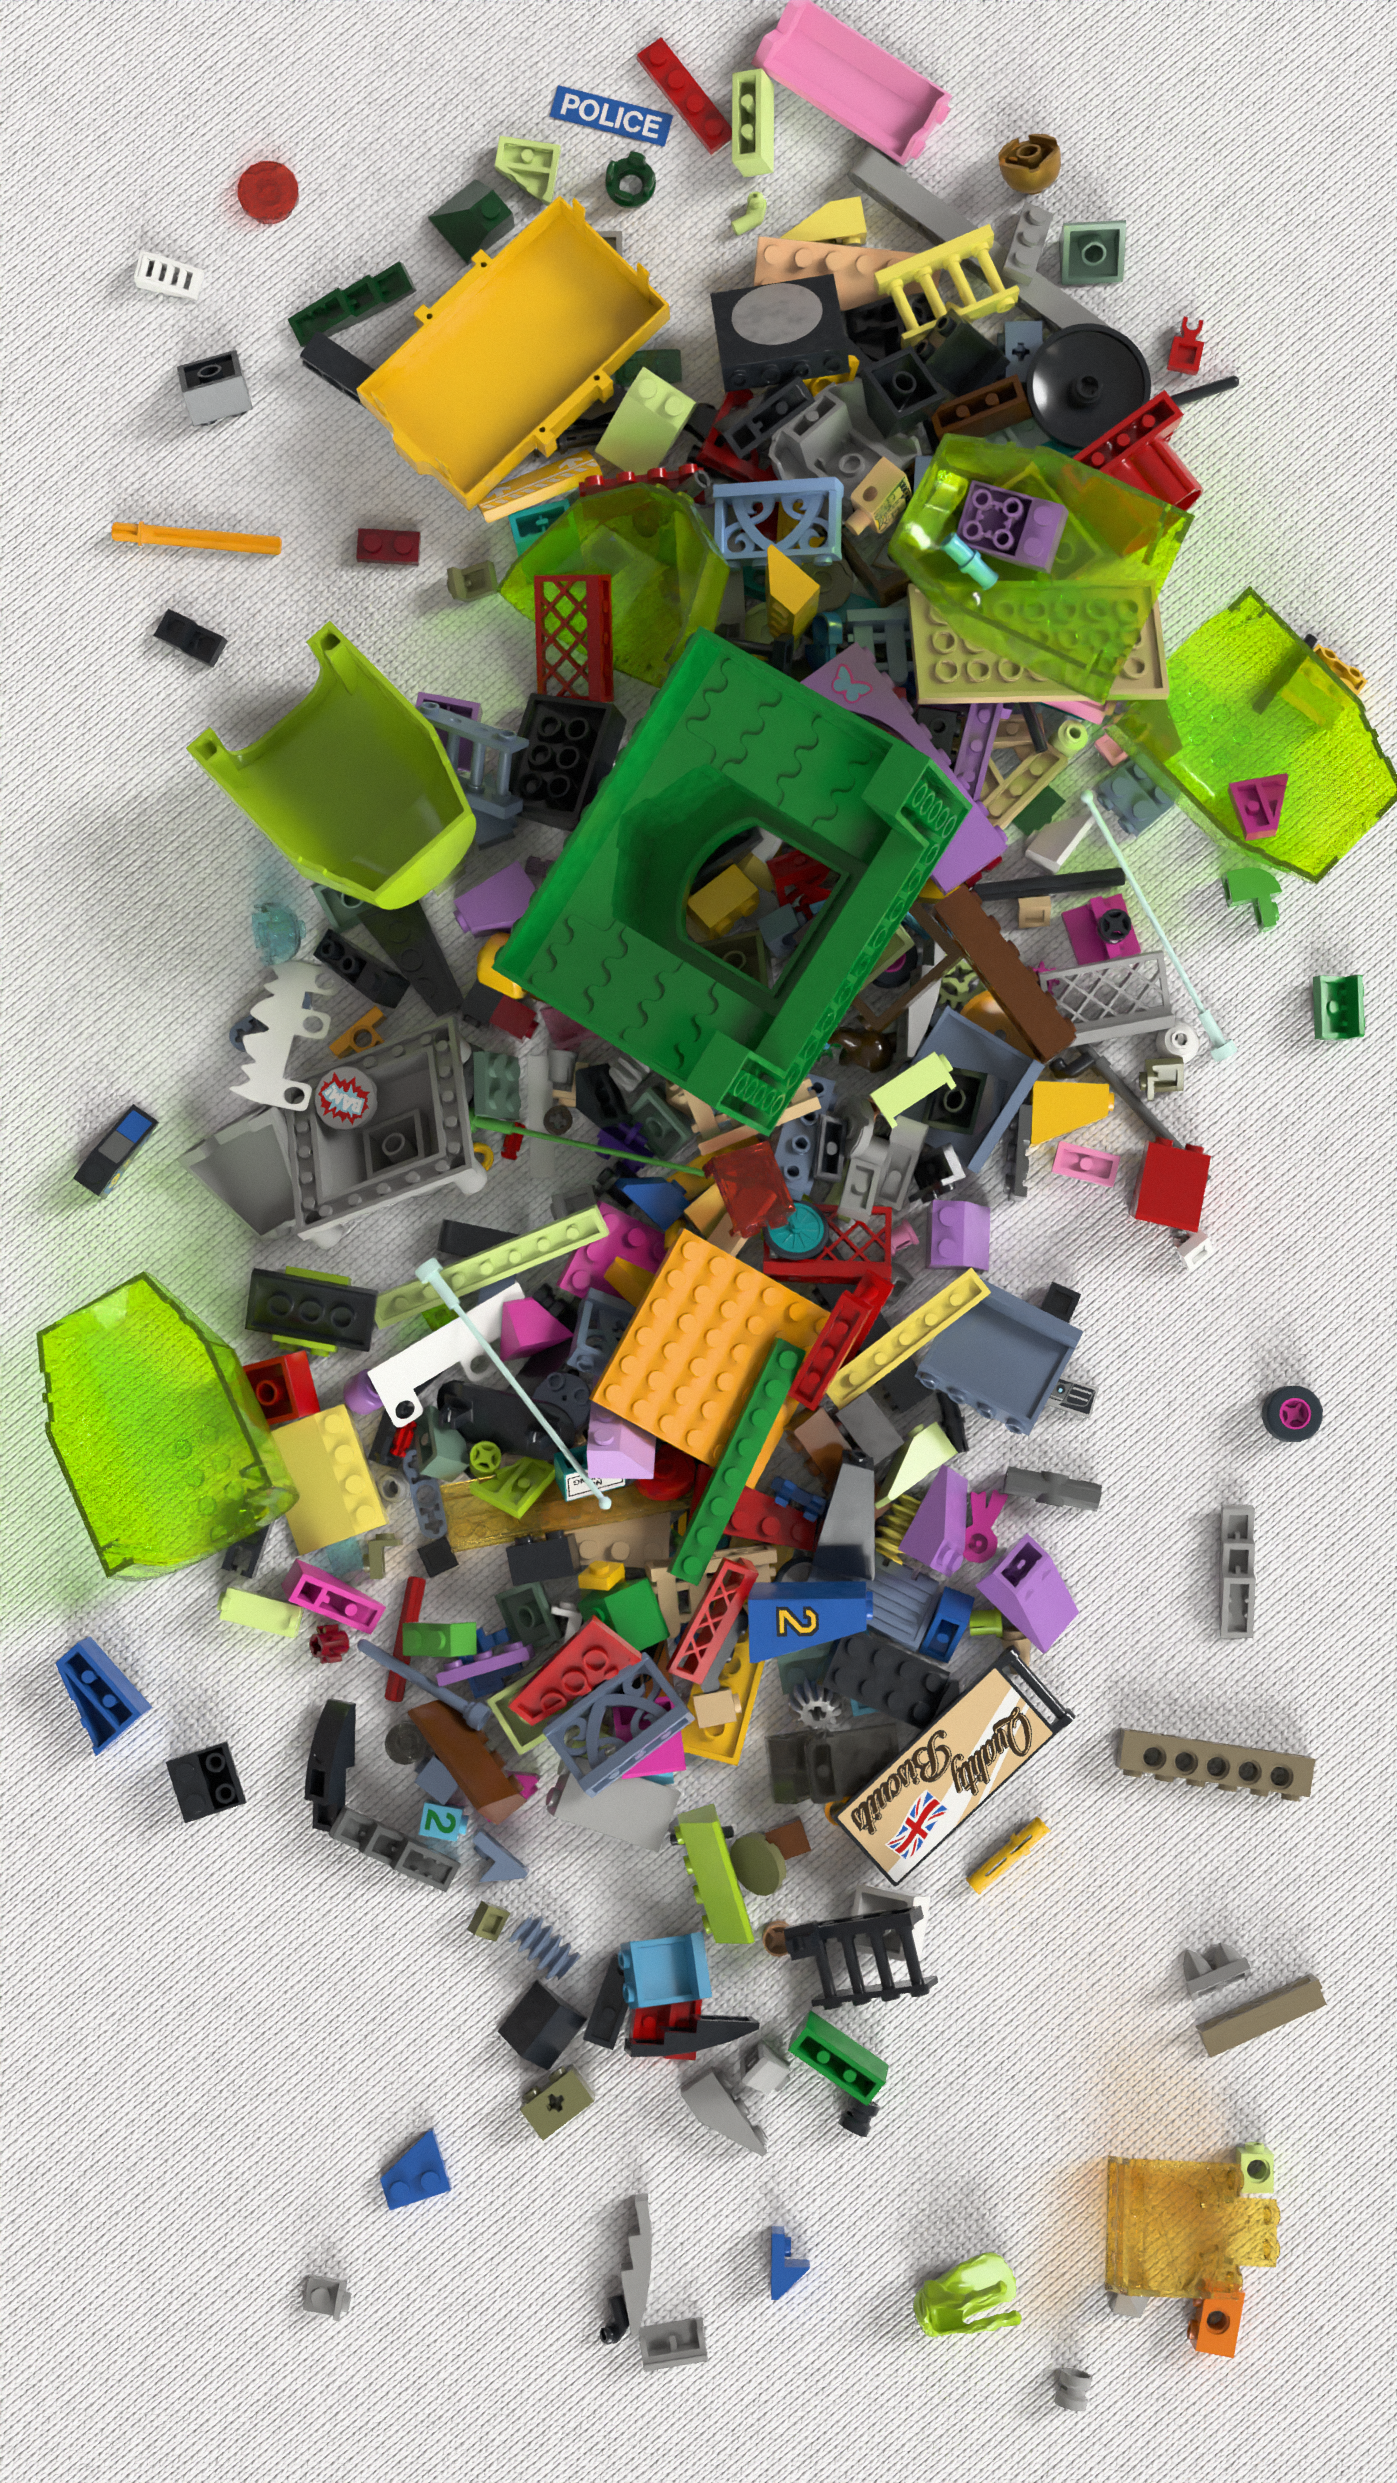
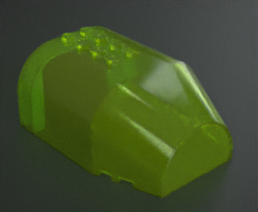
[888,433,1195,706]
[1102,586,1397,885]
[36,1271,300,1582]

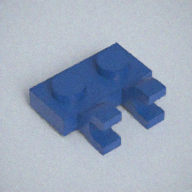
[770,1475,826,1523]
[458,1627,524,1699]

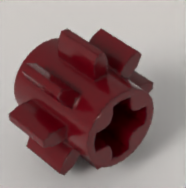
[309,1624,349,1664]

